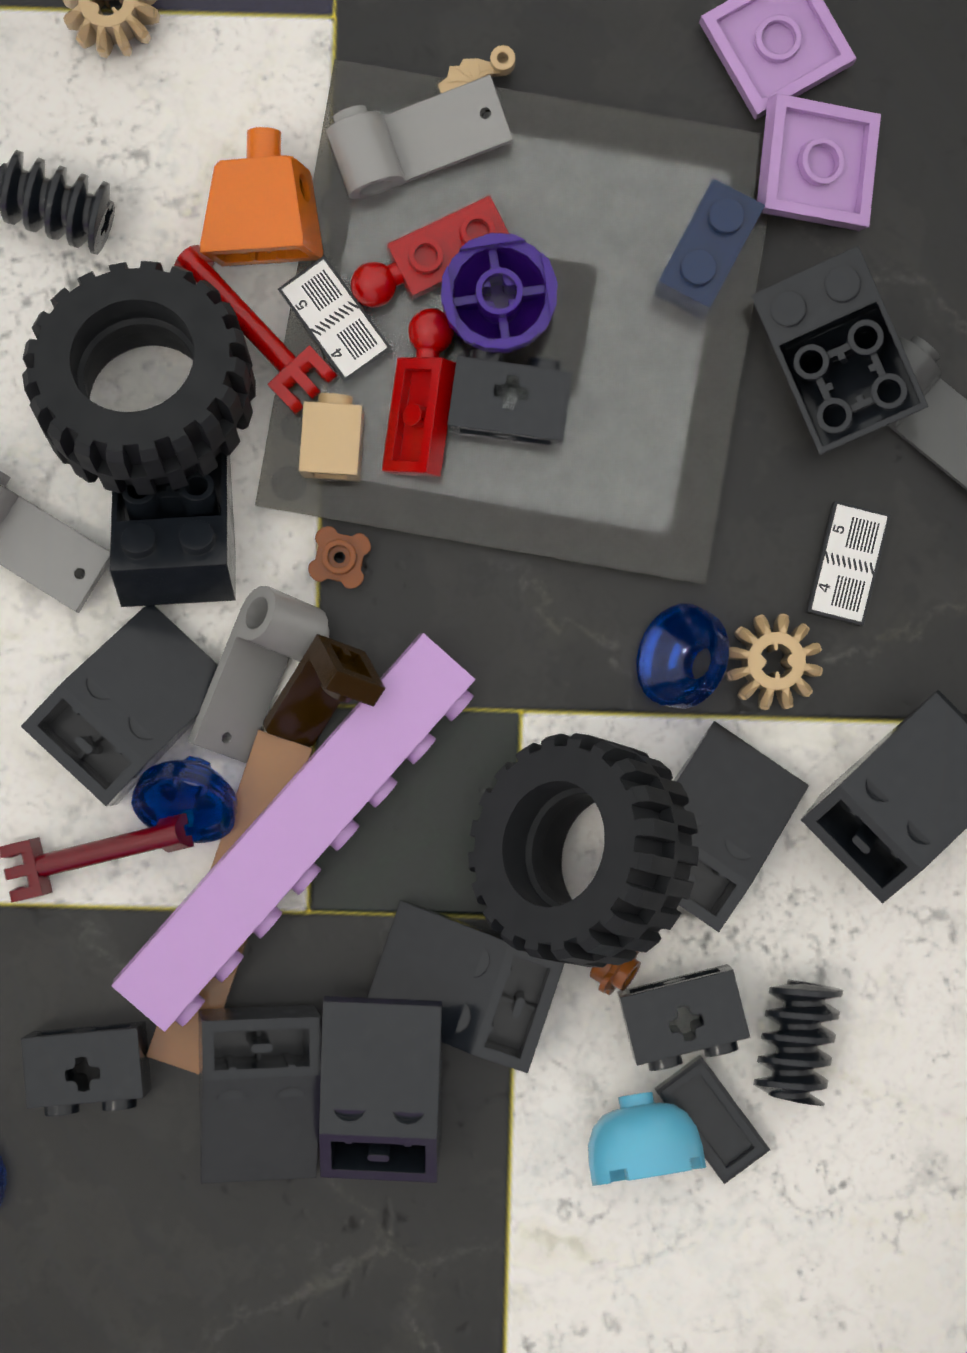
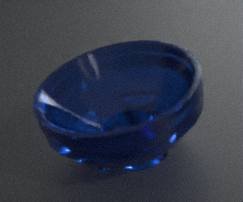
[636,603,729,709]
[131,756,238,843]

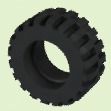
[22,261,256,495]
[468,733,699,968]

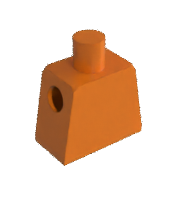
[200,127,323,267]

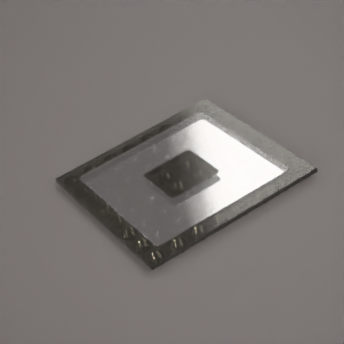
[255,59,769,585]

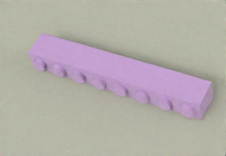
[111,633,476,1032]

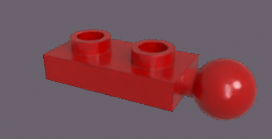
[351,195,509,308]
[382,308,456,477]

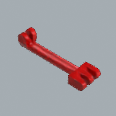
[174,245,337,415]

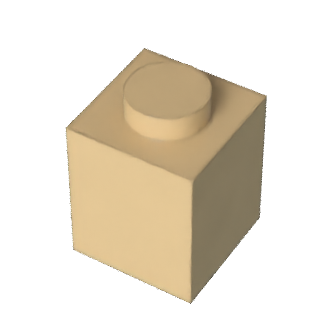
[299,393,365,482]

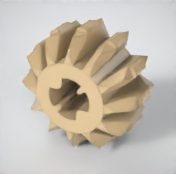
[62,0,160,59]
[724,613,823,710]

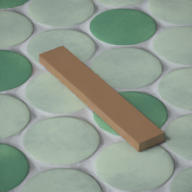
[146,730,314,1074]

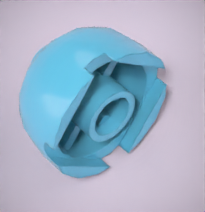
[588,1092,706,1186]

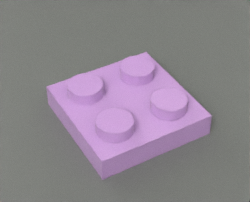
[699,0,857,120]
[757,93,881,231]

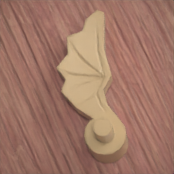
[438,45,516,94]

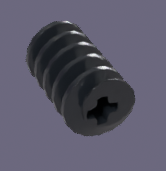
[0,150,115,255]
[753,979,844,1106]

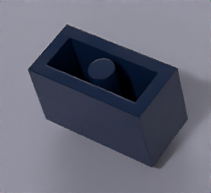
[654,178,765,321]

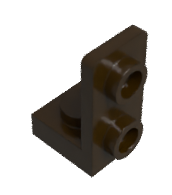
[263,634,385,747]

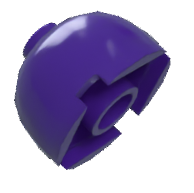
[441,233,558,353]

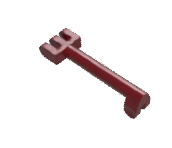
[0,813,194,903]

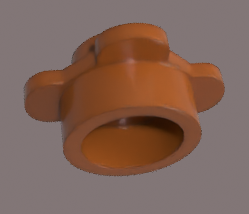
[308,526,371,589]
[590,951,641,995]

